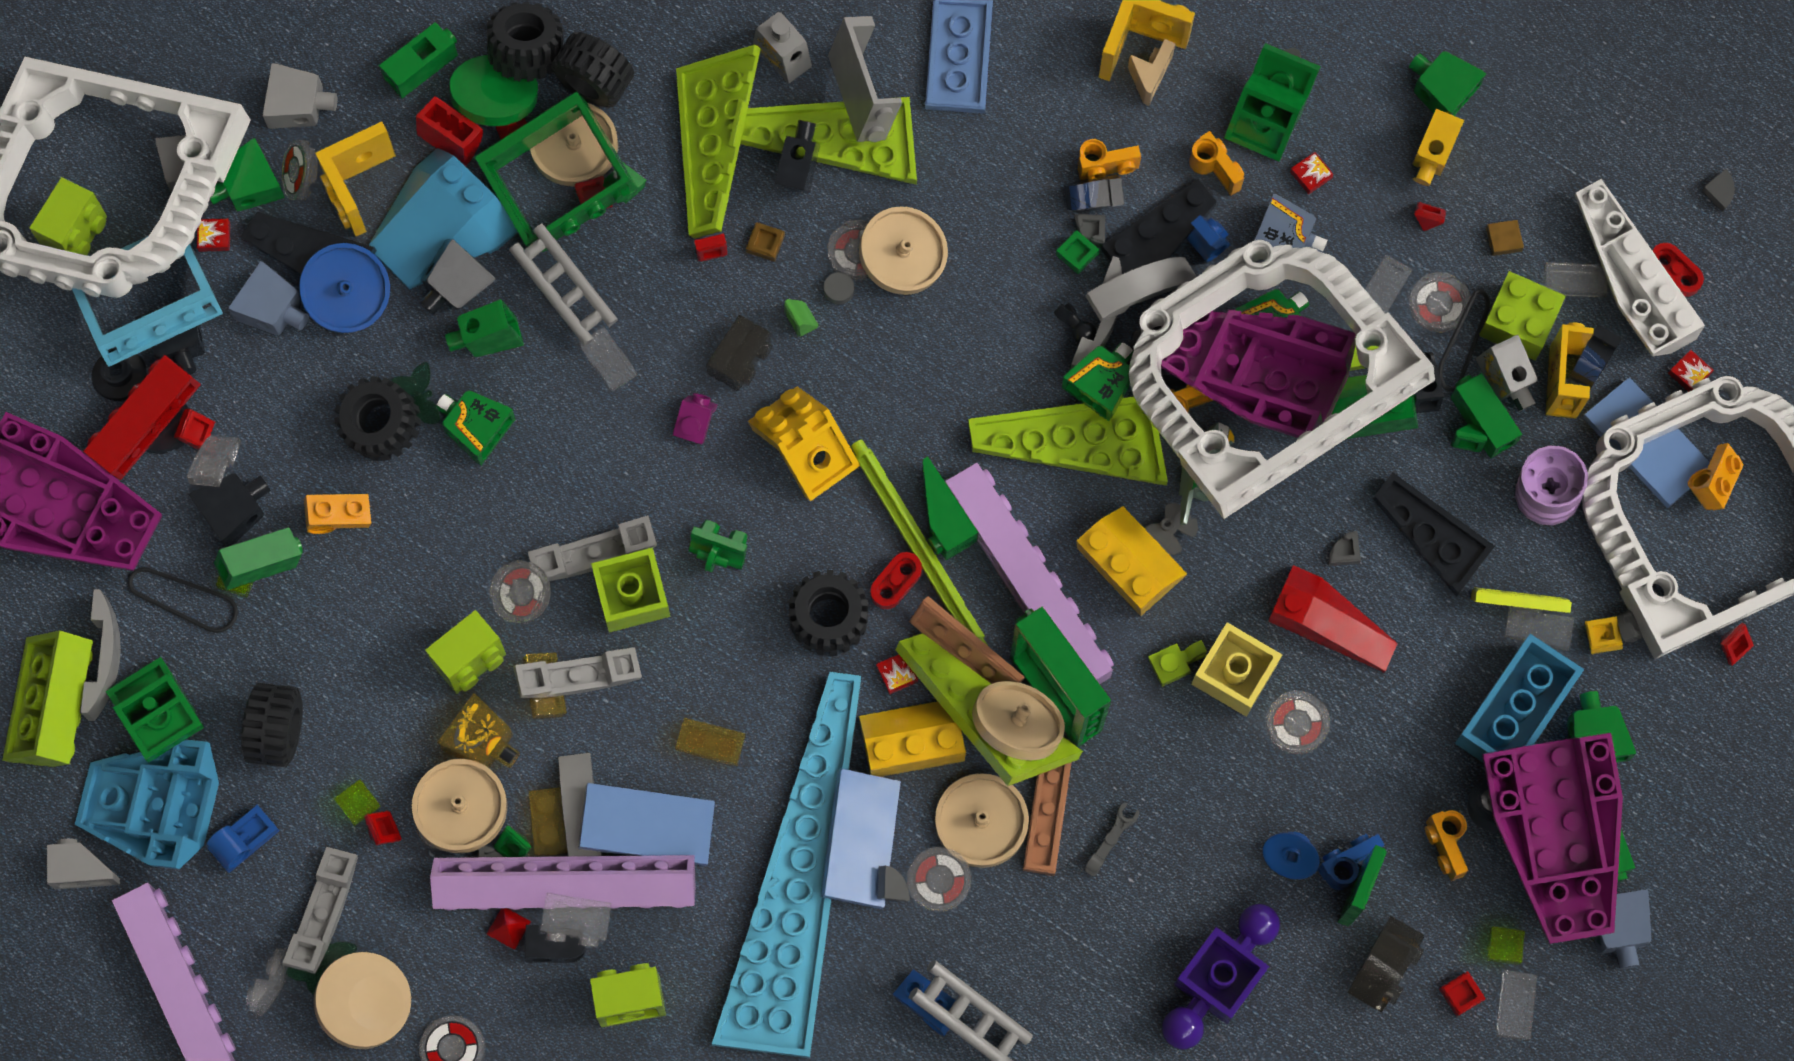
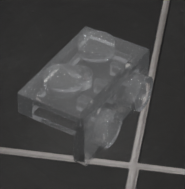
[540,893,612,948]

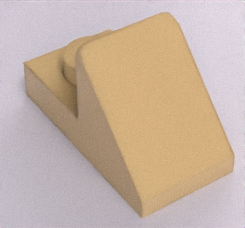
[1128,39,1175,106]

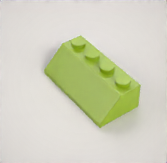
[2,630,93,767]

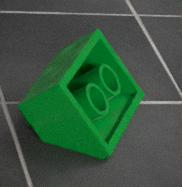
[1331,375,1418,439]

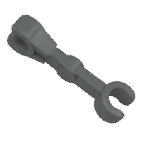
[1085,803,1139,877]

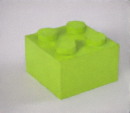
[29,177,107,256]
[1479,271,1566,361]
[591,547,670,633]
[425,610,506,694]
[590,963,666,1028]

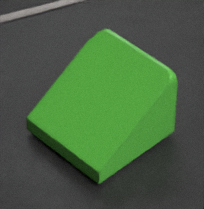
[784,299,818,337]

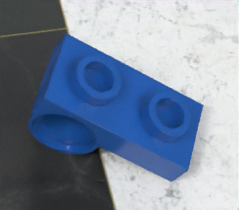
[1187,215,1231,262]
[207,805,280,873]
[1318,834,1384,890]
[893,969,965,1036]

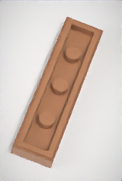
[909,596,1024,684]
[1023,762,1072,876]

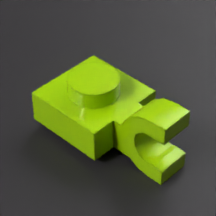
[1148,640,1207,687]

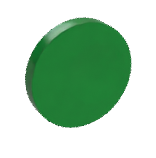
[450,55,538,126]

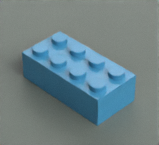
[1455,634,1584,762]

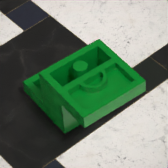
[1224,43,1321,162]
[106,657,204,763]

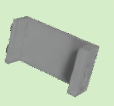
[828,16,902,142]

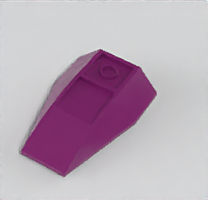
[0,412,163,571]
[1482,733,1623,944]

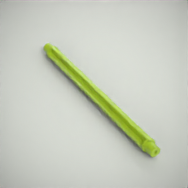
[851,439,989,647]

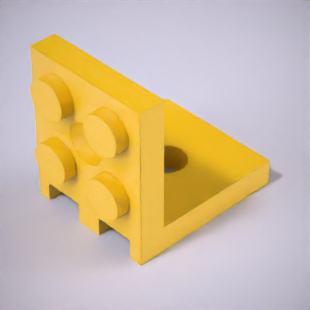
[1099,0,1195,81]
[315,121,396,237]
[748,386,860,501]

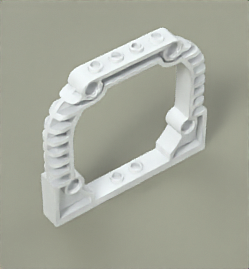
[0,57,251,298]
[1129,240,1435,519]
[1582,376,1794,659]

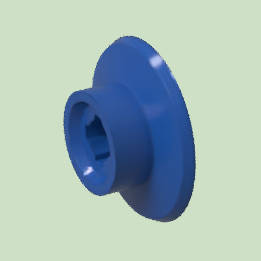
[1263,832,1320,879]

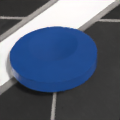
[299,243,390,333]

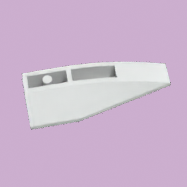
[1575,179,1705,356]

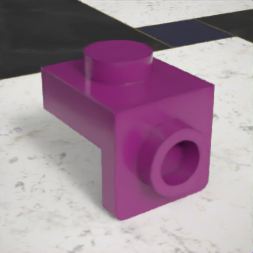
[673,393,718,445]

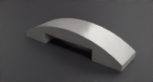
[1070,256,1122,370]
[1085,257,1197,321]
[528,515,657,582]
[81,589,121,721]
[513,647,642,698]
[558,753,602,857]
[283,847,358,974]

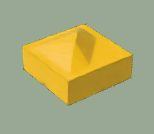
[1585,616,1623,654]

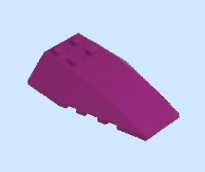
[1161,310,1357,438]

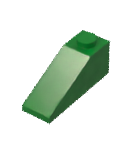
[922,456,979,560]

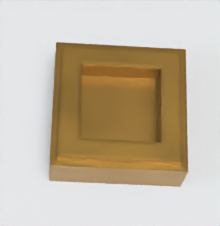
[1486,220,1524,256]
[746,222,785,262]

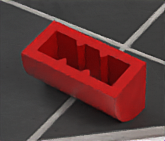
[416,96,483,167]

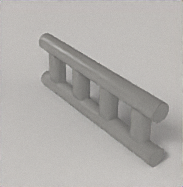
[509,224,618,346]
[909,960,1033,1061]

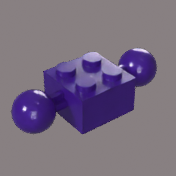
[1162,904,1280,1050]

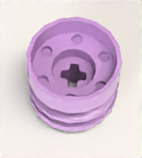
[1515,445,1588,525]

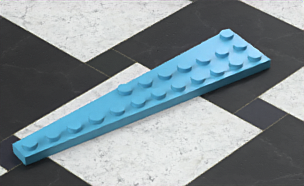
[712,672,861,1058]

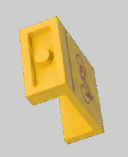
[1545,322,1594,419]

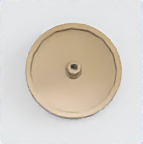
[530,103,618,187]
[859,207,948,295]
[972,681,1065,760]
[412,759,507,853]
[935,774,1029,868]
[314,952,411,1049]

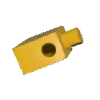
[1413,109,1464,186]

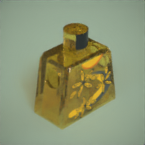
[437,693,520,768]

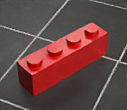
[83,355,201,480]

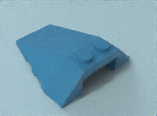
[369,148,518,290]
[75,740,219,869]

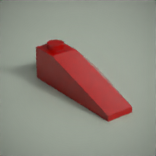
[1268,565,1398,673]

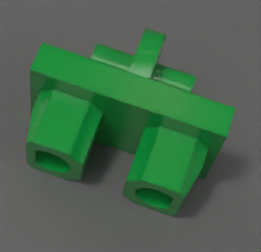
[689,519,747,573]

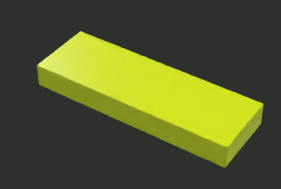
[1471,587,1572,613]

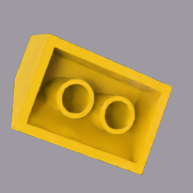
[1076,506,1187,616]
[859,701,966,777]

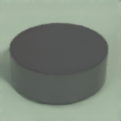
[824,272,854,305]

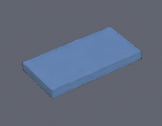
[925,0,993,114]
[1582,377,1710,509]
[820,769,901,909]
[578,783,715,866]

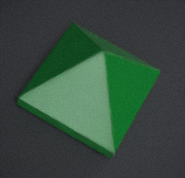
[1450,422,1487,452]
[494,825,531,857]

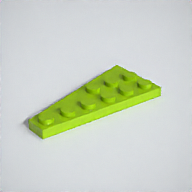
[676,44,761,239]
[740,97,917,185]
[968,397,1168,486]
[895,633,1083,786]

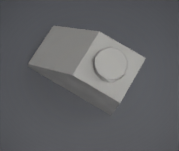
[47,838,120,889]

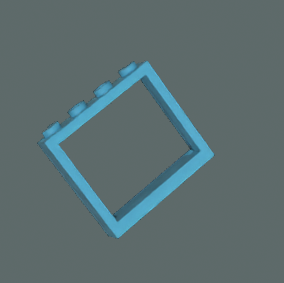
[72,236,223,367]

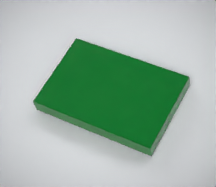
[1338,845,1387,927]

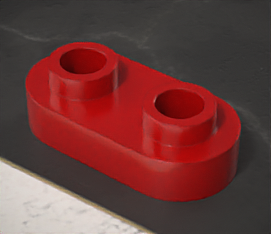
[1652,243,1704,297]
[871,552,922,609]

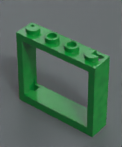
[475,91,638,252]
[1010,606,1111,747]

